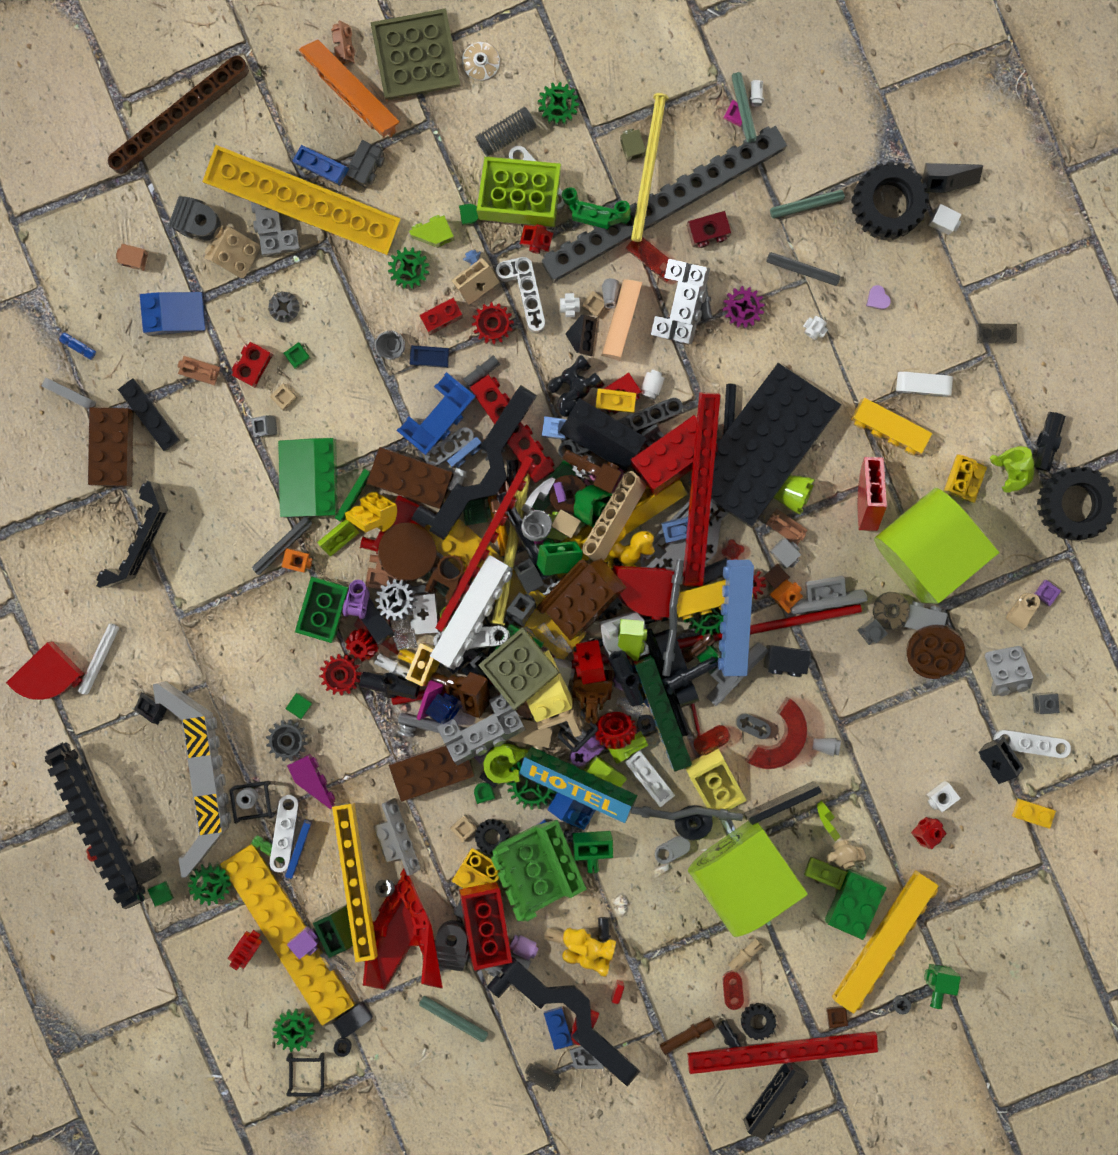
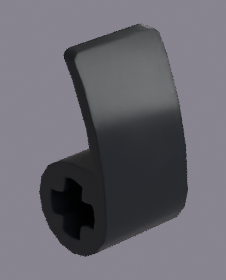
[332,1001,373,1039]

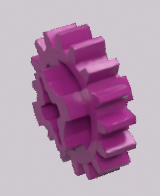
[722,286,765,329]

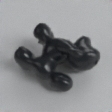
[548,355,605,417]

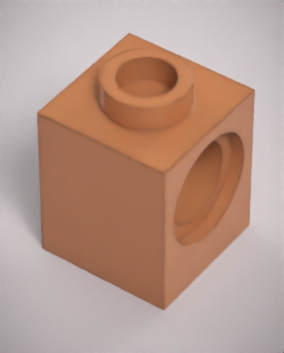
[116,244,149,271]

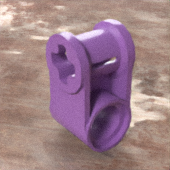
[343,580,370,619]
[569,734,605,767]

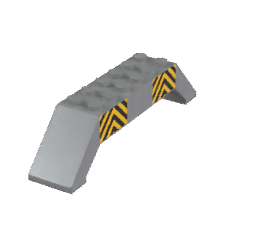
[153,681,231,878]

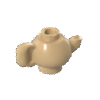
[826,840,867,870]

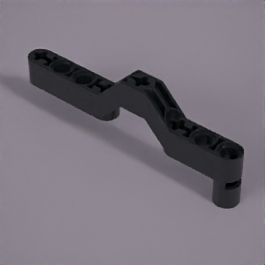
[411,385,537,540]
[486,957,641,1087]

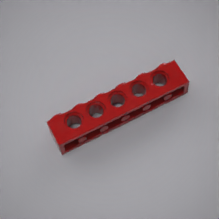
[470,375,555,484]

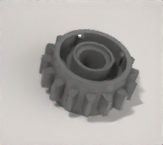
[266,719,309,761]

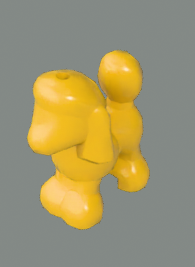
[604,527,655,568]
[562,928,616,977]

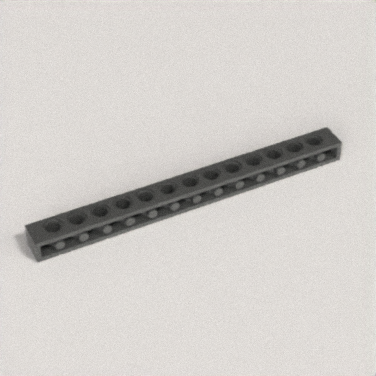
[542,125,787,283]

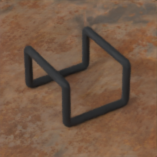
[558,706,599,752]
[229,781,275,824]
[286,1052,324,1097]

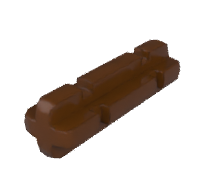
[682,633,715,663]

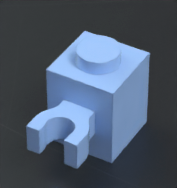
[542,416,566,440]

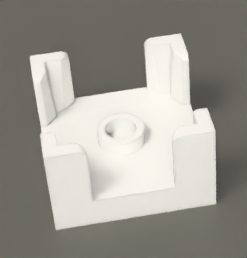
[600,611,649,659]

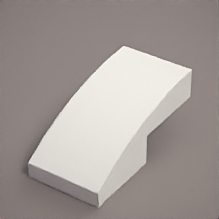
[521,478,555,513]

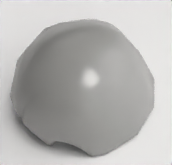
[375,330,405,360]
[521,510,552,541]

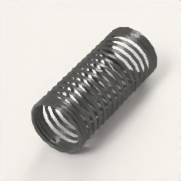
[475,106,536,157]

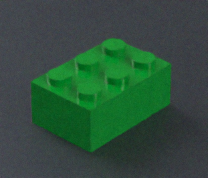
[295,576,349,643]
[825,869,887,940]

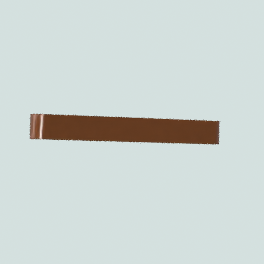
[107,55,249,174]

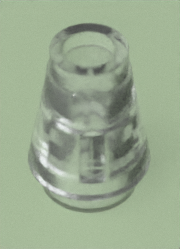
[615,696,645,719]

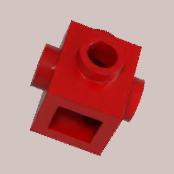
[519,224,553,254]
[911,817,947,850]

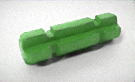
[251,835,285,863]

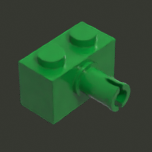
[537,539,583,576]
[572,831,613,874]
[924,964,961,1009]

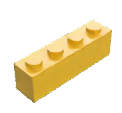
[850,398,932,456]
[677,580,753,620]

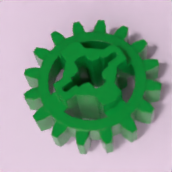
[538,82,579,126]
[388,247,430,290]
[188,863,231,906]
[272,1008,315,1052]

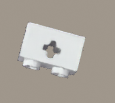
[410,594,439,634]

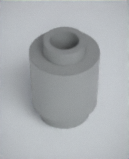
[236,787,259,809]

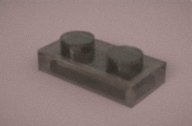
[977,323,1017,344]

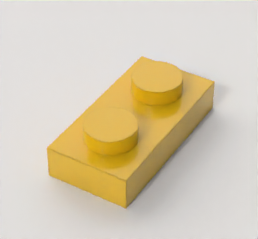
[596,389,636,413]
[1012,798,1056,829]

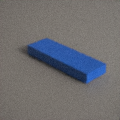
[292,145,349,186]
[285,819,312,879]

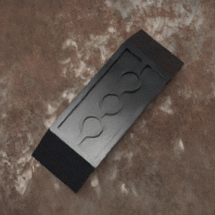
[96,481,168,588]

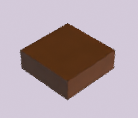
[763,563,790,589]
[826,1006,848,1028]

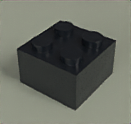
[764,645,810,677]

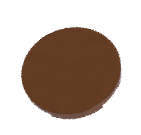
[378,523,436,581]
[906,625,965,679]

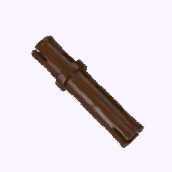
[659,1016,715,1056]

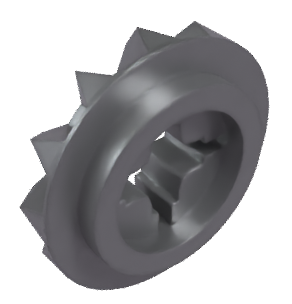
[268,291,299,322]

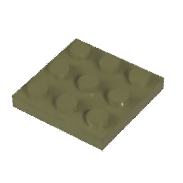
[479,627,560,710]

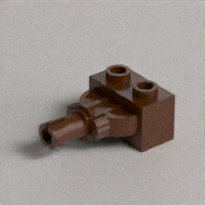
[562,450,621,493]
[572,668,613,724]
[431,672,490,719]

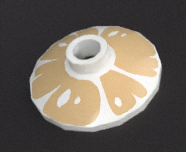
[462,42,500,81]

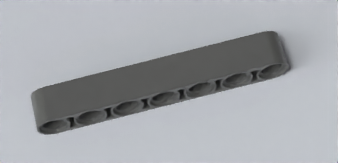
[558,398,683,458]

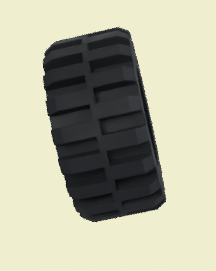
[851,162,929,240]
[1037,466,1117,540]

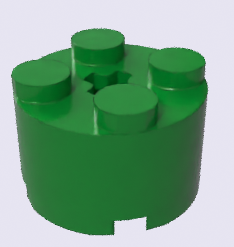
[573,485,612,527]

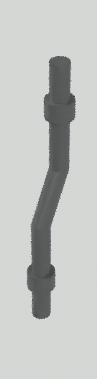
[662,560,684,676]
[631,806,743,821]

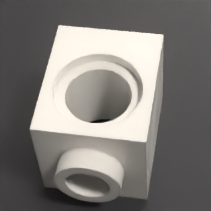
[926,781,961,812]

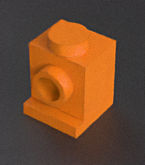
[281,548,313,573]
[770,579,803,614]

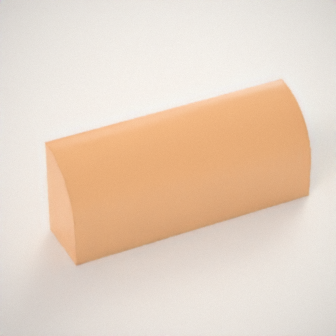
[601,280,642,361]

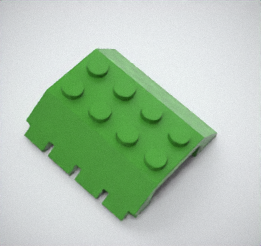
[491,820,587,921]

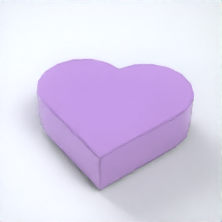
[866,285,890,310]

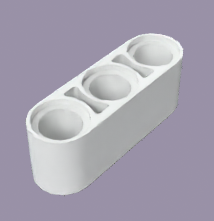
[896,372,953,397]

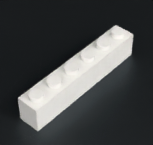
[430,555,513,670]

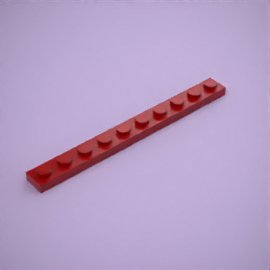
[683,392,721,586]
[435,455,536,632]
[687,1031,878,1074]

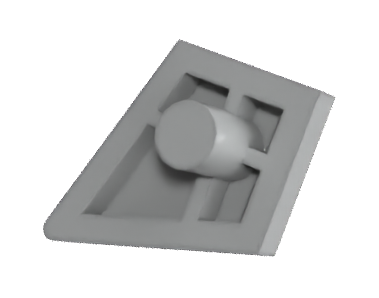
[569,1046,604,1069]

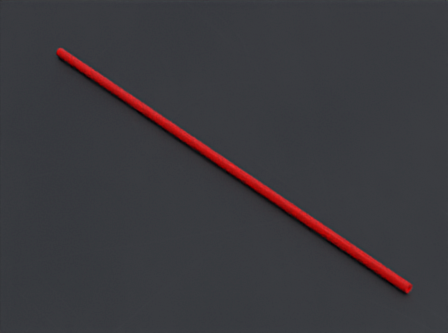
[391,604,862,705]

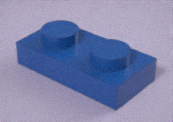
[544,1006,573,1050]

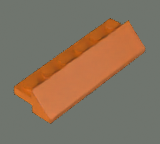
[299,39,400,138]

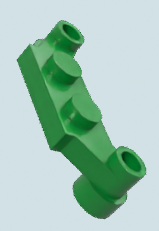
[562,187,631,229]

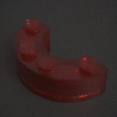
[745,697,807,769]

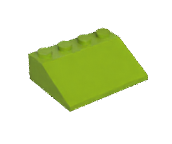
[477,156,561,227]

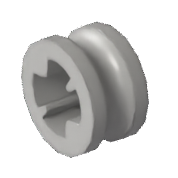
[398,724,416,737]

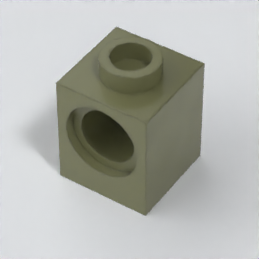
[620,129,646,162]

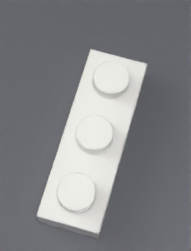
[624,750,675,807]

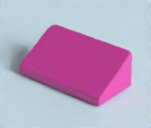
[417,680,444,720]

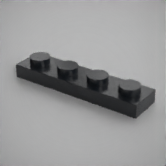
[117,378,180,451]

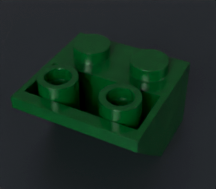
[313,904,353,958]

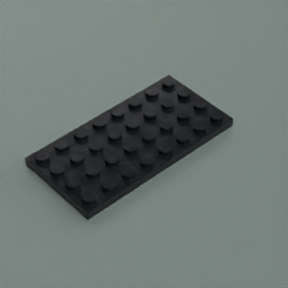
[688,363,842,528]

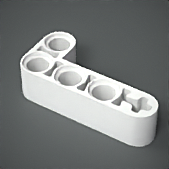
[496,257,545,333]

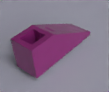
[287,754,336,809]

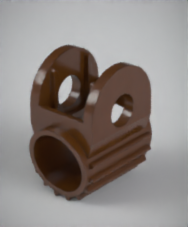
[425,554,467,604]

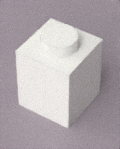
[928,204,961,235]

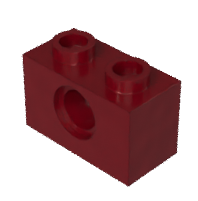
[686,211,731,248]

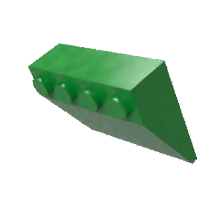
[278,438,338,517]

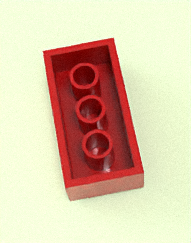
[631,415,718,496]
[459,882,512,971]

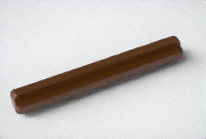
[537,559,589,614]

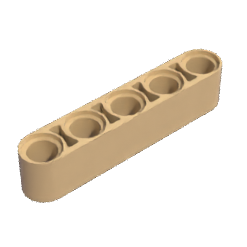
[583,471,646,561]

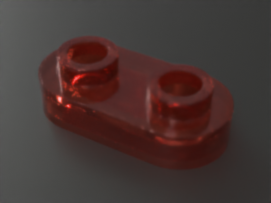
[693,725,730,755]
[722,970,744,1010]

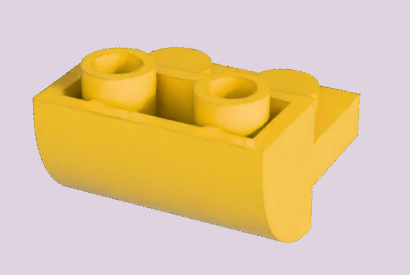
[944,454,987,503]
[345,492,397,532]
[451,848,500,888]

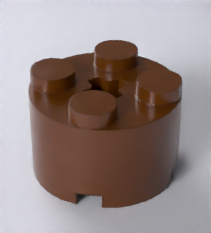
[549,475,586,514]

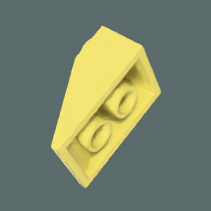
[527,650,573,722]
[686,748,747,818]

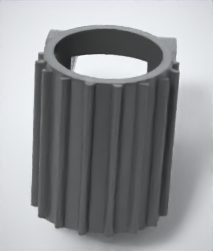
[168,196,221,241]
[434,920,469,972]

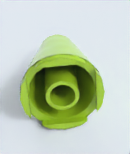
[774,475,815,515]

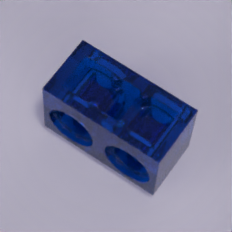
[425,693,462,724]

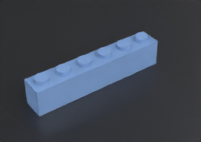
[718,560,754,676]

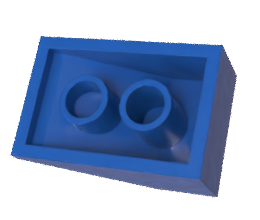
[140,292,206,336]

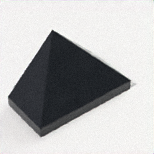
[565,315,597,356]

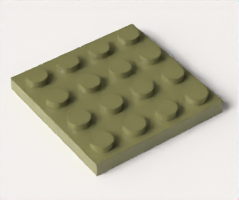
[370,8,461,100]

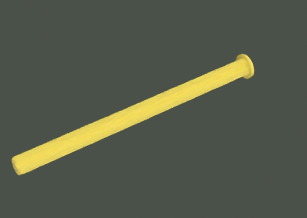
[631,93,669,242]
[490,474,530,626]

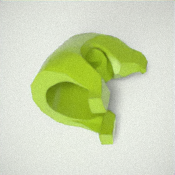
[989,446,1034,493]
[483,743,528,784]

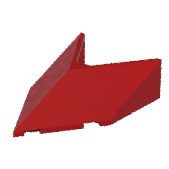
[363,868,443,990]

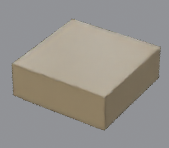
[582,291,605,318]
[269,383,297,411]
[450,815,477,842]

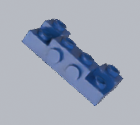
[396,372,476,455]

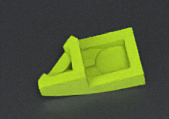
[817,801,841,841]

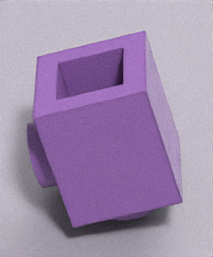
[287,926,320,960]

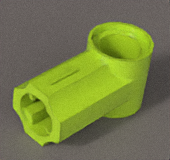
[608,730,649,764]

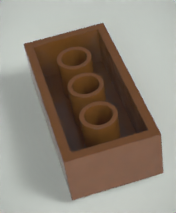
[88,407,134,487]
[367,447,453,509]
[545,558,627,641]
[388,744,475,802]

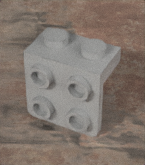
[985,646,1033,696]

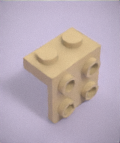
[204,225,260,278]
[537,699,585,737]

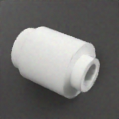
[641,370,665,400]

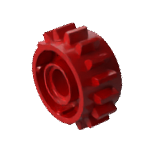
[472,302,514,345]
[319,654,362,696]
[595,712,637,750]
[228,930,263,971]

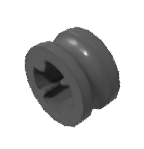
[375,879,395,897]
[892,995,911,1015]

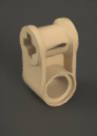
[1006,593,1040,630]

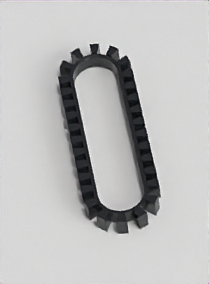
[45,742,146,909]

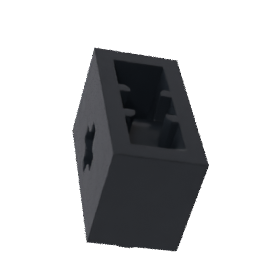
[978,736,1024,784]

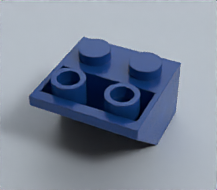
[547,792,596,830]

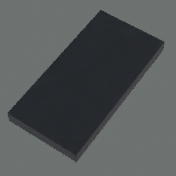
[744,781,822,825]

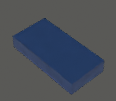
[410,345,449,368]

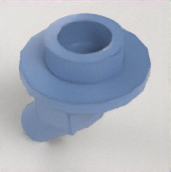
[463,249,481,266]

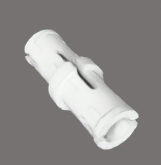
[374,653,410,681]

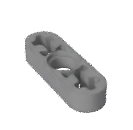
[41,377,96,409]
[425,427,474,466]

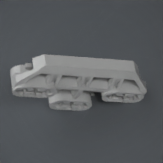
[641,500,729,573]

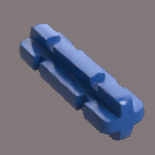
[59,333,96,360]

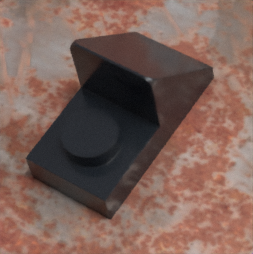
[134,692,167,725]

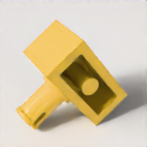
[398,643,440,686]

